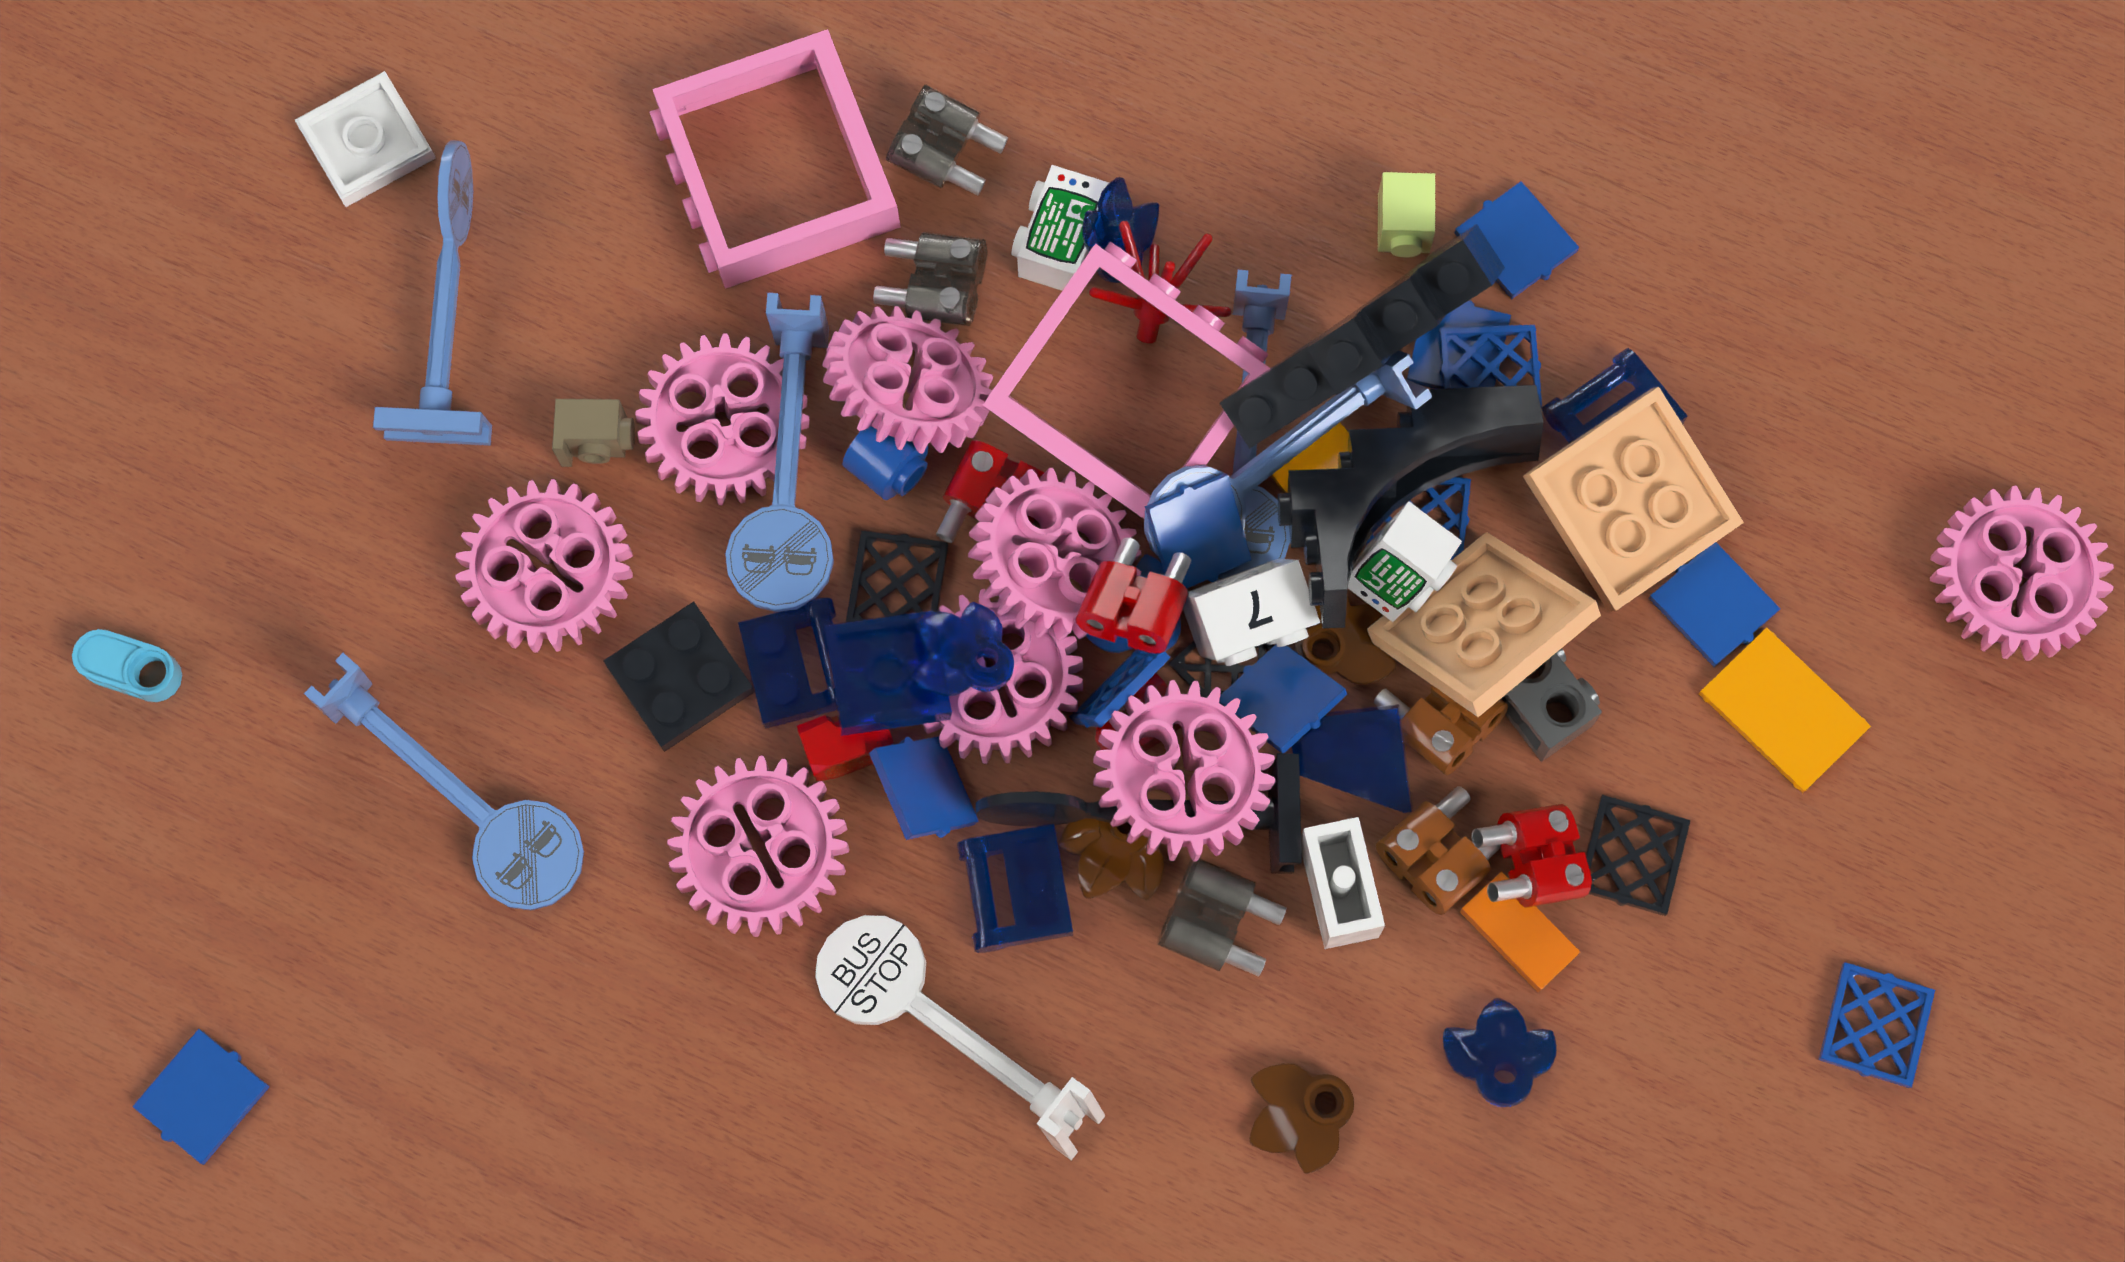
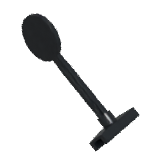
[976,753,1302,874]

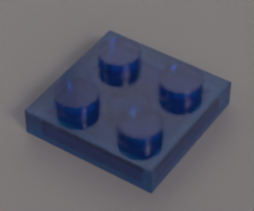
[824,611,952,736]

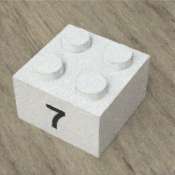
[1183,559,1320,666]

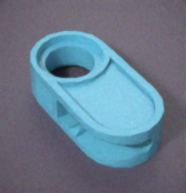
[72,629,182,702]

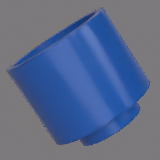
[842,426,928,500]

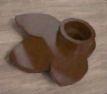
[1295,596,1396,684]
[1058,818,1164,900]
[1249,1063,1354,1174]

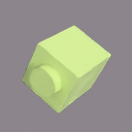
[1378,172,1435,257]

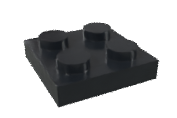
[603,601,755,752]

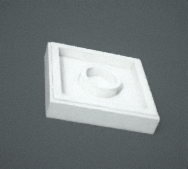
[295,71,436,207]

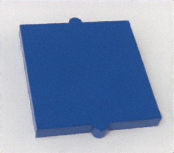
[1454,181,1579,299]
[1407,300,1511,389]
[1145,473,1252,588]
[1648,542,1780,667]
[1219,644,1347,753]
[869,736,979,840]
[132,1029,270,1165]

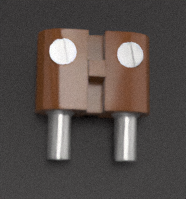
[1374,685,1509,776]
[1376,786,1501,915]

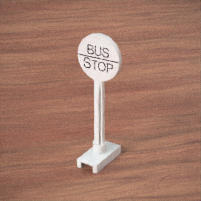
[815,915,1105,1161]

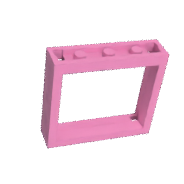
[649,29,900,289]
[983,242,1270,519]

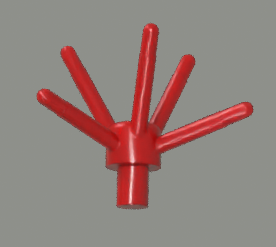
[1089,221,1232,344]

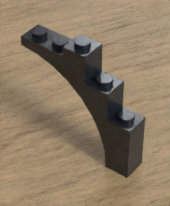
[1220,224,1505,449]
[1278,385,1544,628]

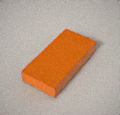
[1460,871,1580,993]

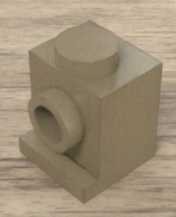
[552,399,635,467]

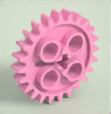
[822,306,993,454]
[636,334,809,505]
[968,468,1141,641]
[455,479,633,653]
[1930,486,2114,661]
[907,589,1083,764]
[1093,680,1275,861]
[667,756,849,937]

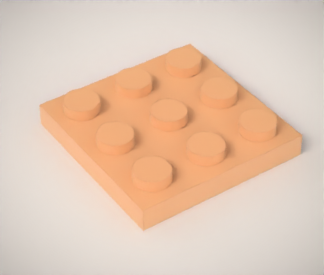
[1523,387,1744,612]
[1367,532,1601,717]

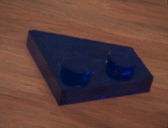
[1292,704,1413,813]

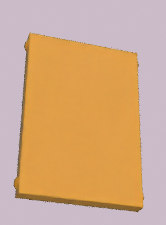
[1699,627,1871,794]

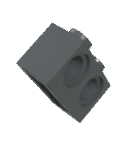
[1501,648,1602,762]

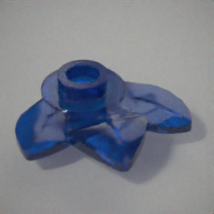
[1082,177,1159,283]
[911,602,1014,696]
[1442,998,1557,1107]

